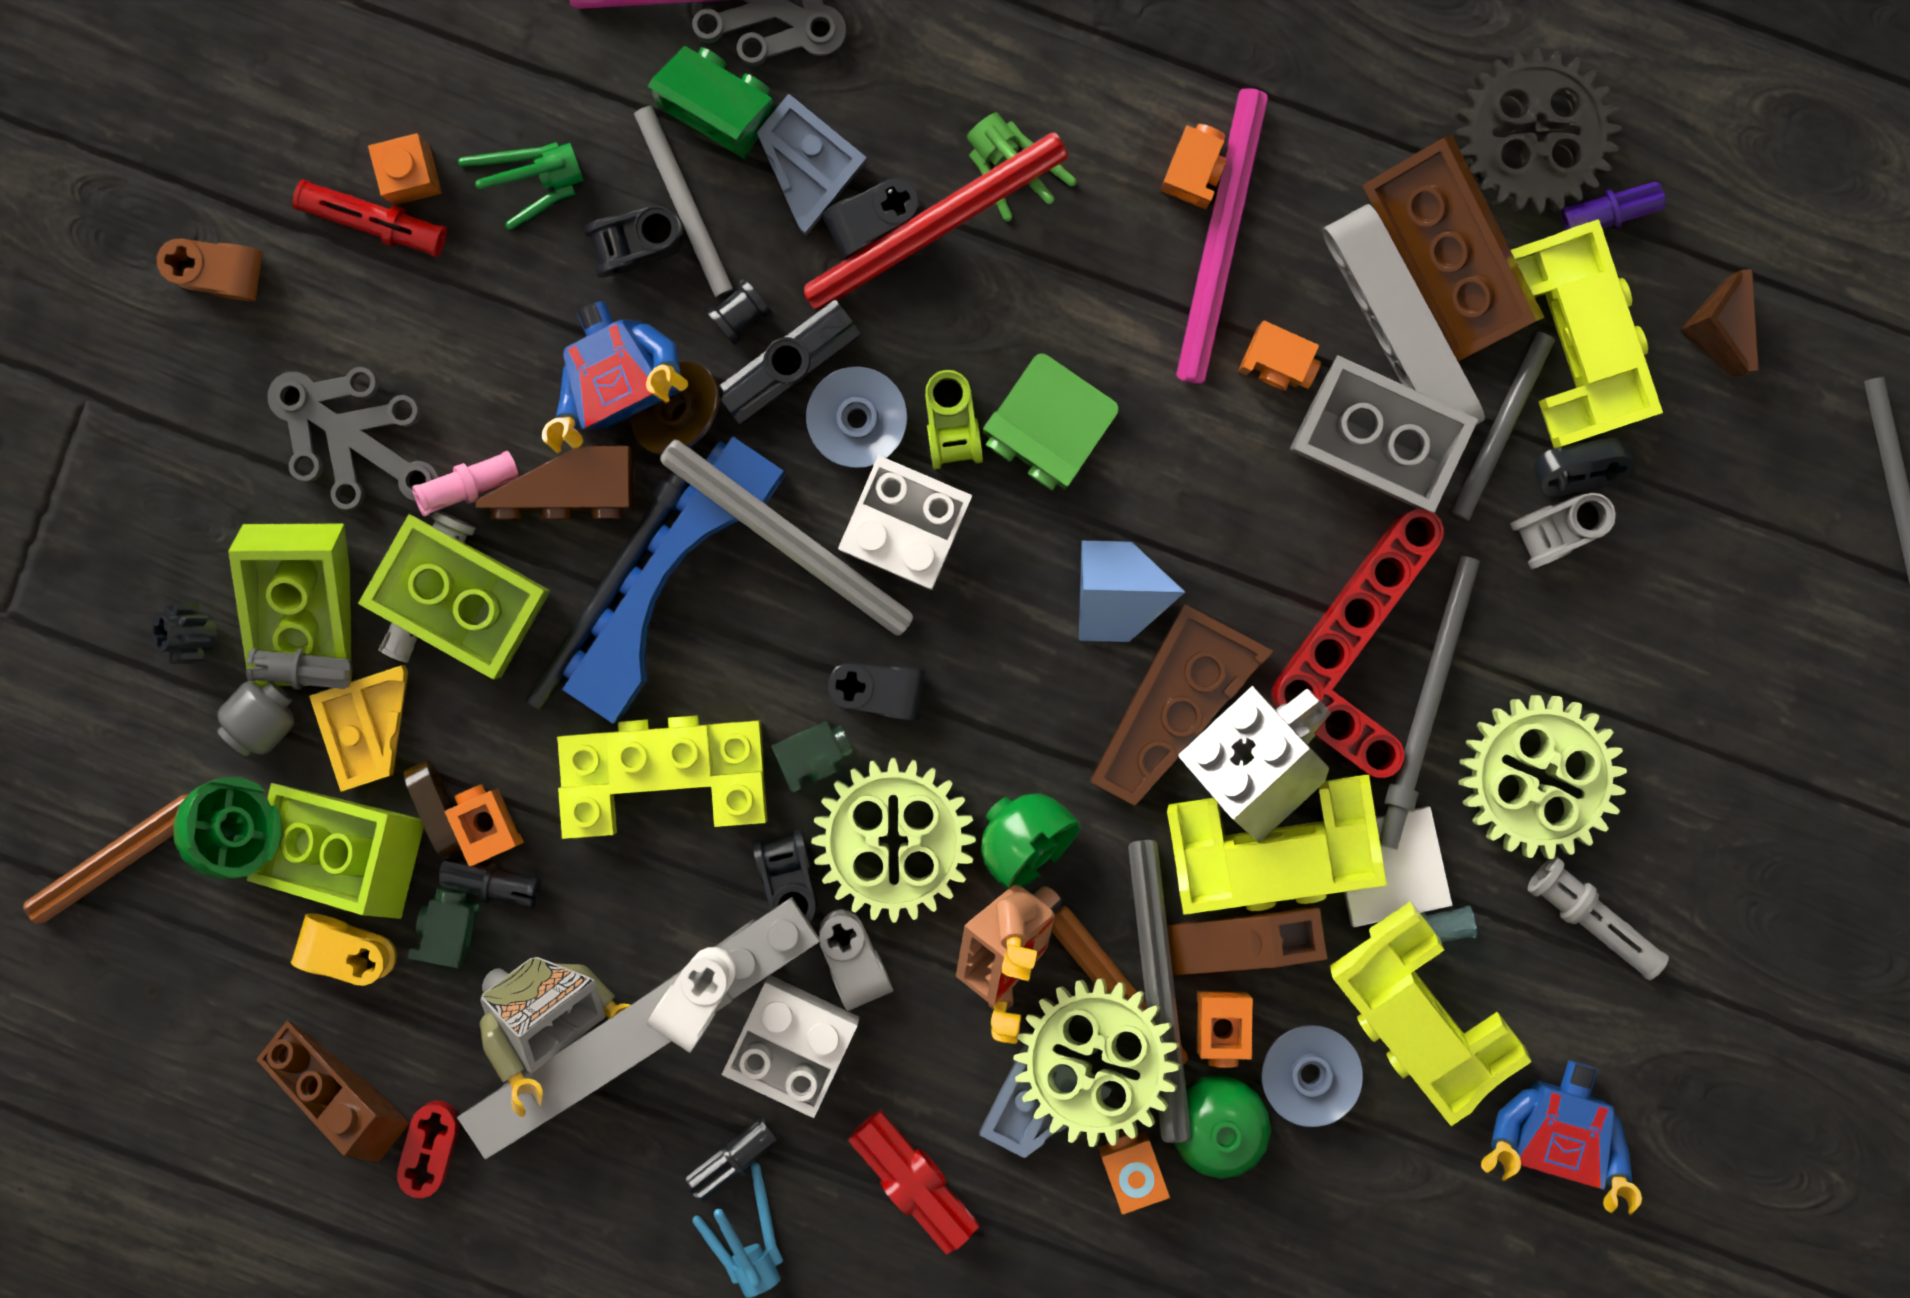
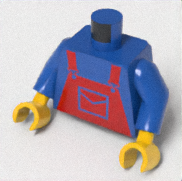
[542,301,688,453]
[1481,1060,1642,1215]

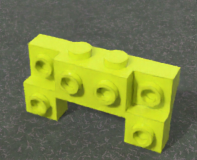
[1511,219,1663,449]
[557,715,767,839]
[1167,774,1387,915]
[1330,901,1532,1126]

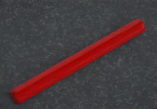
[804,133,1068,310]

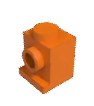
[1160,124,1227,209]
[1237,320,1321,390]
[444,784,524,867]
[1197,991,1253,1068]

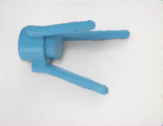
[692,1162,783,1297]

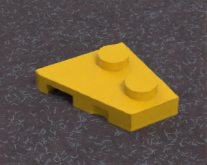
[309,665,408,792]

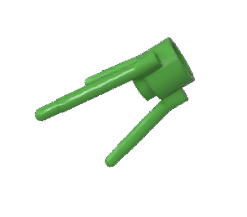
[967,112,1077,221]

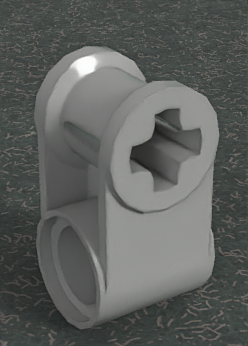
[1510,493,1616,569]
[819,909,894,1011]

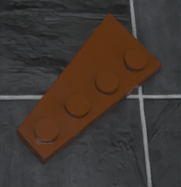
[1090,604,1273,806]

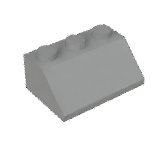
[1290,355,1478,513]

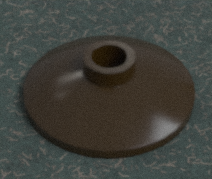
[631,361,720,455]

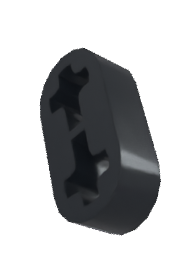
[1534,438,1635,496]

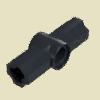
[718,299,862,425]

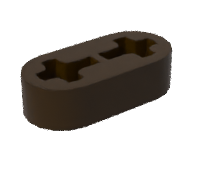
[404,760,461,858]

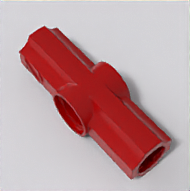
[848,1110,979,1255]

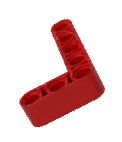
[1271,509,1444,778]

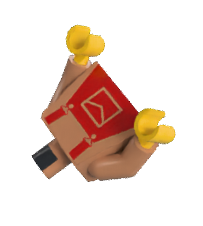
[956,885,1063,1044]

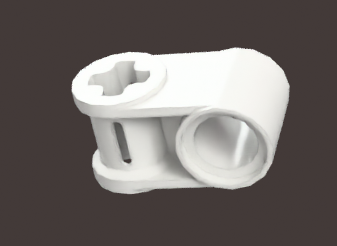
[646,947,736,1053]

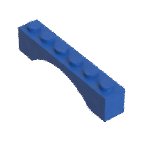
[562,437,786,723]

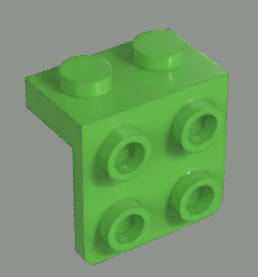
[982,354,1118,491]

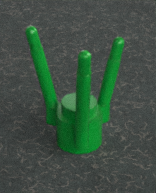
[458,142,584,230]

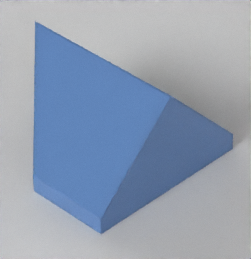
[1079,541,1185,642]

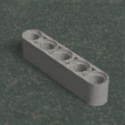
[1322,204,1485,425]

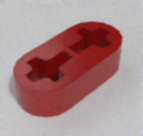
[397,1100,460,1198]

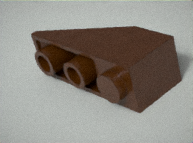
[476,446,635,520]
[1167,903,1327,975]
[256,1021,410,1163]

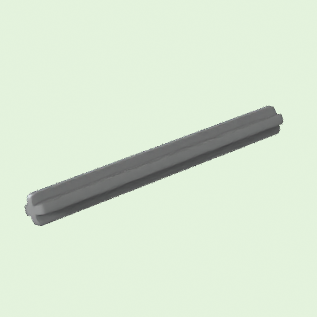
[660,440,913,636]

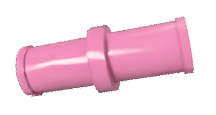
[412,451,519,517]

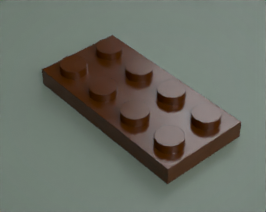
[1362,135,1544,361]

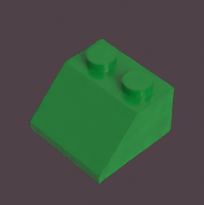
[647,46,775,160]

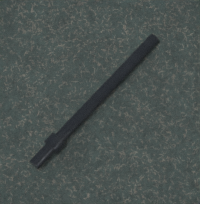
[525,449,705,711]

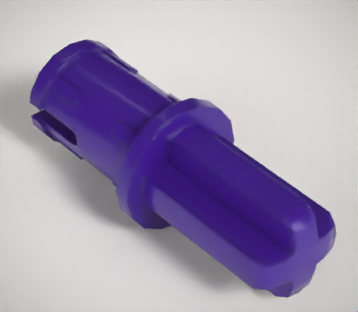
[1561,181,1666,231]

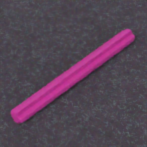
[1176,89,1268,384]

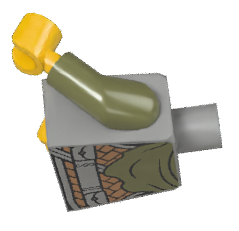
[480,957,630,1117]

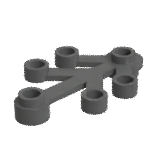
[692,0,846,67]
[268,367,441,510]

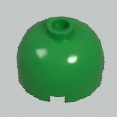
[173,777,282,879]
[981,793,1081,890]
[1173,1074,1271,1179]

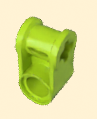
[925,370,983,470]

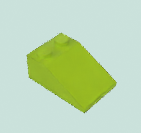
[358,514,551,680]
[228,524,351,686]
[247,783,424,919]

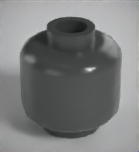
[217,681,295,757]

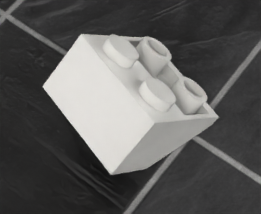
[838,455,972,590]
[722,975,859,1118]

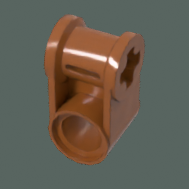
[157,238,263,302]

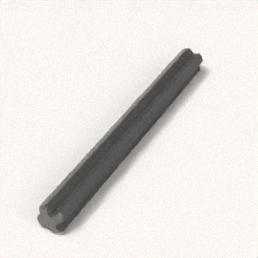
[1128,840,1192,1143]

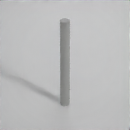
[634,106,734,298]

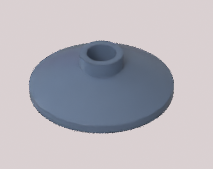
[806,367,907,468]
[1262,1025,1363,1127]

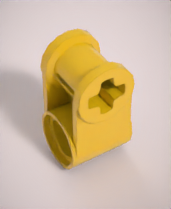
[291,913,397,986]

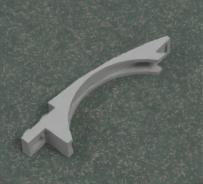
[457,897,820,1159]

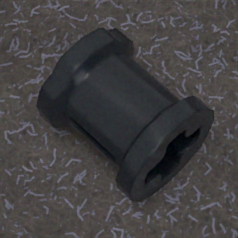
[705,278,773,345]

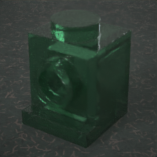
[771,720,854,792]
[408,888,479,968]

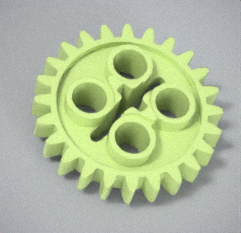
[1459,695,1627,859]
[812,758,975,922]
[1014,978,1181,1147]

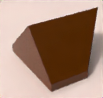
[1680,269,1759,377]

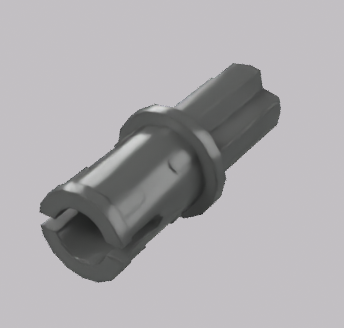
[246,648,353,690]

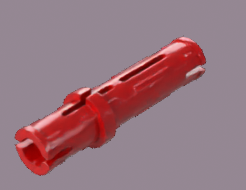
[292,179,447,257]

